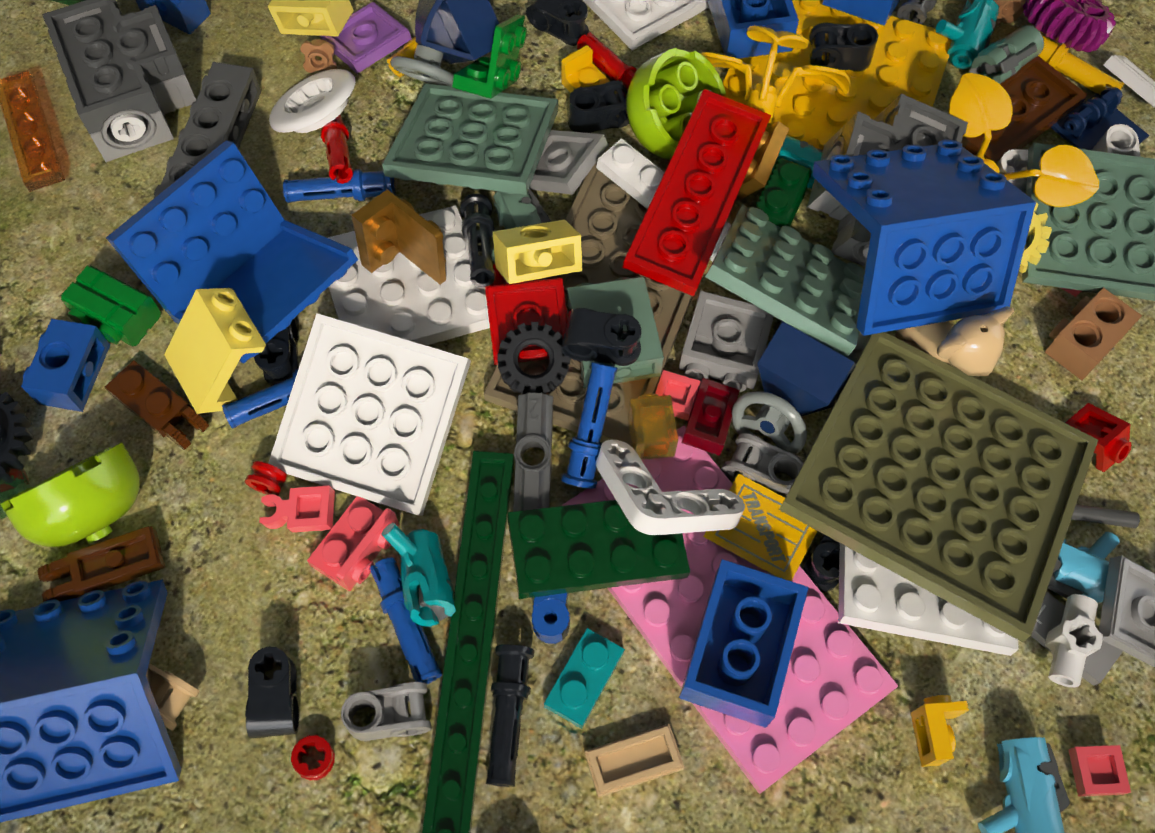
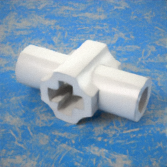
[1045,594,1103,688]

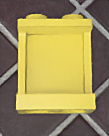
[164,288,266,414]

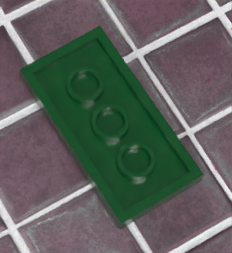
[508,500,690,599]

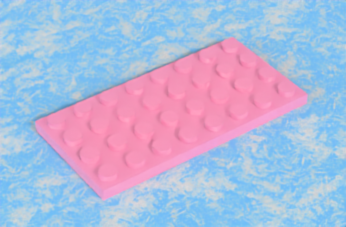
[561,425,898,794]

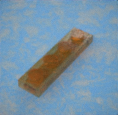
[0,71,65,192]

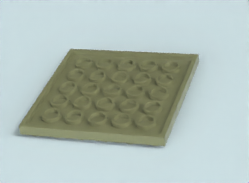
[779,332,1098,642]

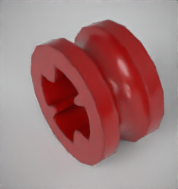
[244,461,287,496]
[291,735,335,781]

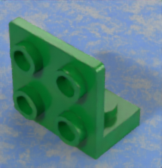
[452,14,527,99]

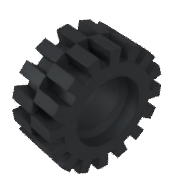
[497,322,570,394]

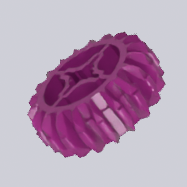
[1023,0,1116,52]

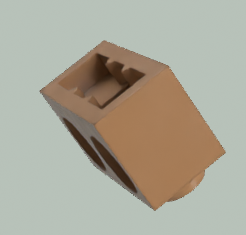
[1045,288,1142,381]

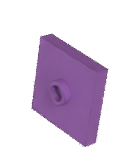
[320,2,412,74]

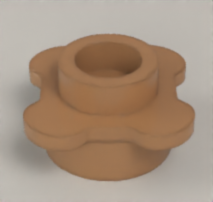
[300,39,337,73]

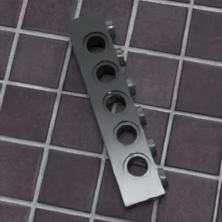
[154,62,261,198]

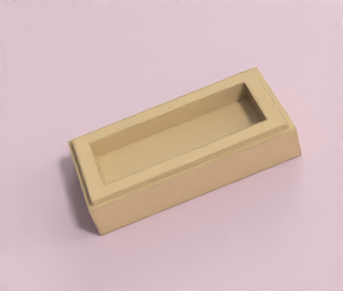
[584,724,684,798]

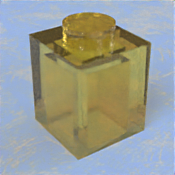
[628,393,678,460]

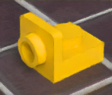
[561,45,610,93]
[911,695,969,767]

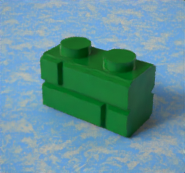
[61,265,161,347]

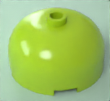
[626,47,726,160]
[0,442,140,547]

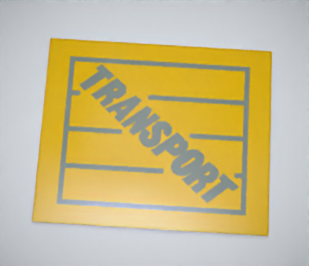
[703,474,817,581]

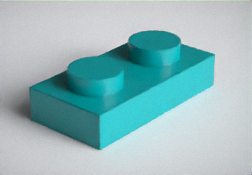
[544,628,625,729]

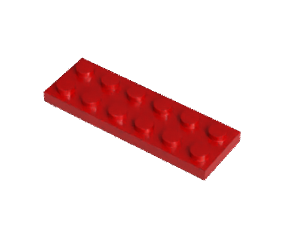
[622,89,771,296]

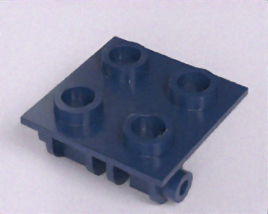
[1051,88,1150,150]

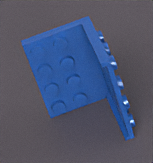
[106,140,358,364]
[813,140,1036,336]
[0,579,181,823]

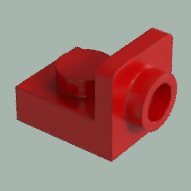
[1065,403,1132,472]

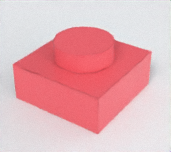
[651,370,701,421]
[1068,745,1131,796]

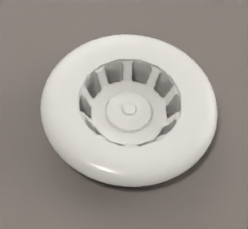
[269,69,356,133]

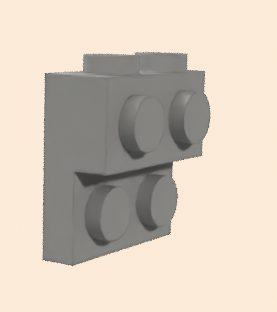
[679,291,774,392]

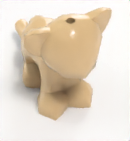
[895,306,1015,376]

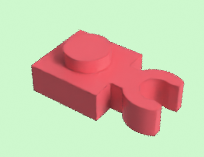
[259,485,335,532]

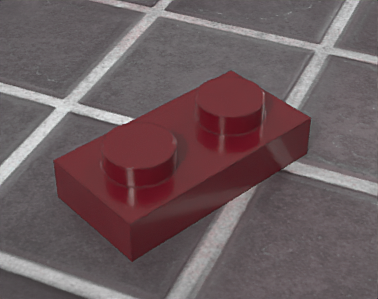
[681,378,740,456]

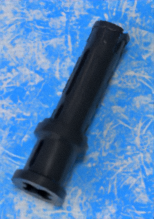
[460,194,495,287]
[486,644,535,787]

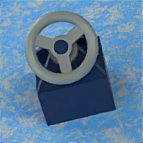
[390,0,499,87]
[732,321,856,455]

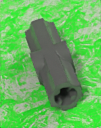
[513,393,554,512]

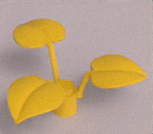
[700,26,850,125]
[948,73,1099,207]

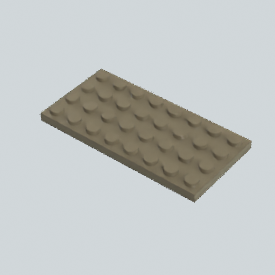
[484,163,693,448]

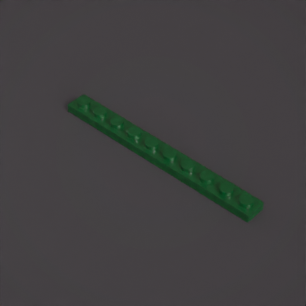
[422,451,514,833]

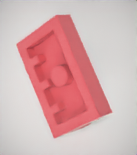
[307,496,400,592]

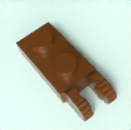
[105,360,209,450]
[37,526,165,602]

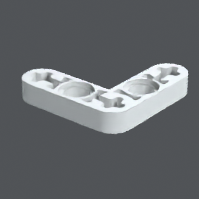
[595,440,745,535]

